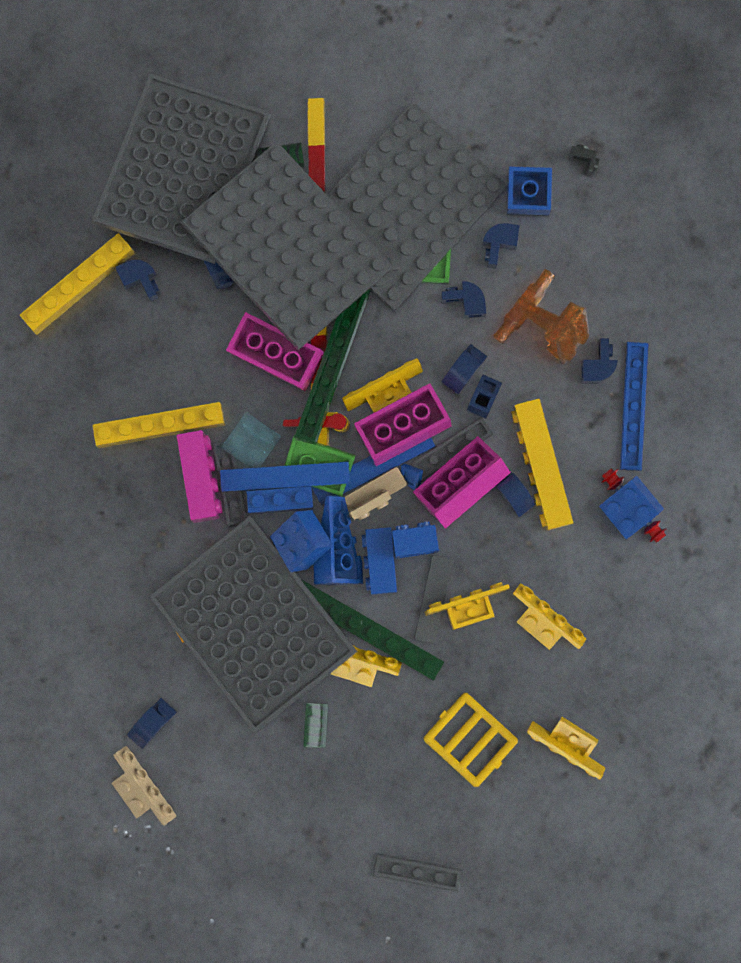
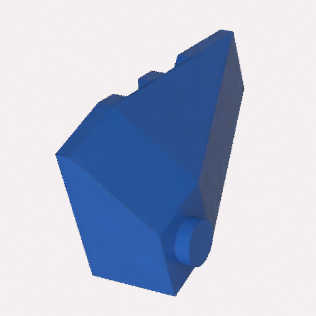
[313,496,363,585]

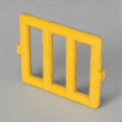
[423,693,518,787]

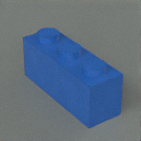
[247,486,314,515]
[362,527,397,595]

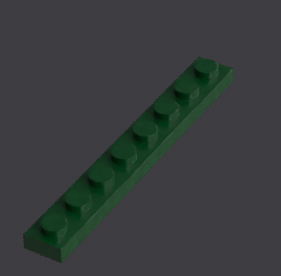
[294,289,371,445]
[301,579,444,681]

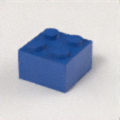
[507,167,552,215]
[270,510,333,572]
[392,522,439,559]

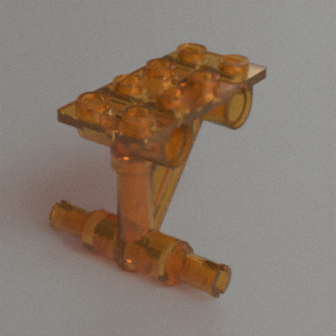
[493,269,590,365]

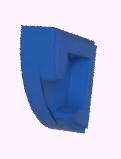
[401,464,423,490]

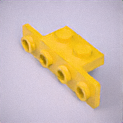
[342,358,423,413]
[425,582,510,630]
[513,583,586,650]
[331,645,402,687]
[527,717,606,779]

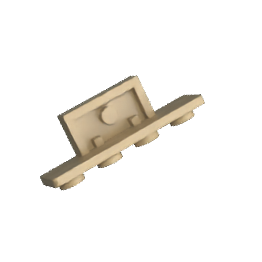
[323,467,407,520]
[111,746,176,825]

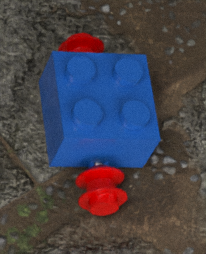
[599,468,667,543]

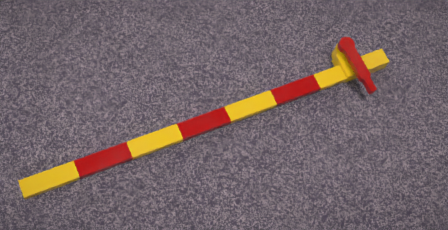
[283,98,350,446]

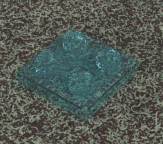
[221,412,281,468]

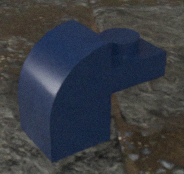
[482,223,520,268]
[115,260,160,301]
[441,281,486,319]
[581,338,618,384]
[441,344,488,395]
[466,374,502,419]
[495,470,536,517]
[127,698,177,749]

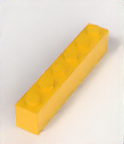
[20,233,135,335]
[511,399,573,531]
[92,402,225,448]

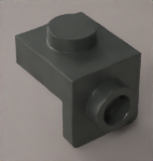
[569,144,599,176]

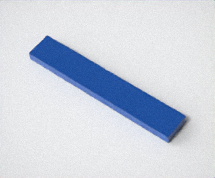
[620,342,649,471]
[311,438,436,506]
[220,462,350,492]

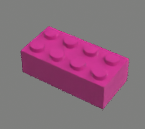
[226,312,324,392]
[354,383,452,466]
[177,430,223,523]
[413,436,511,529]

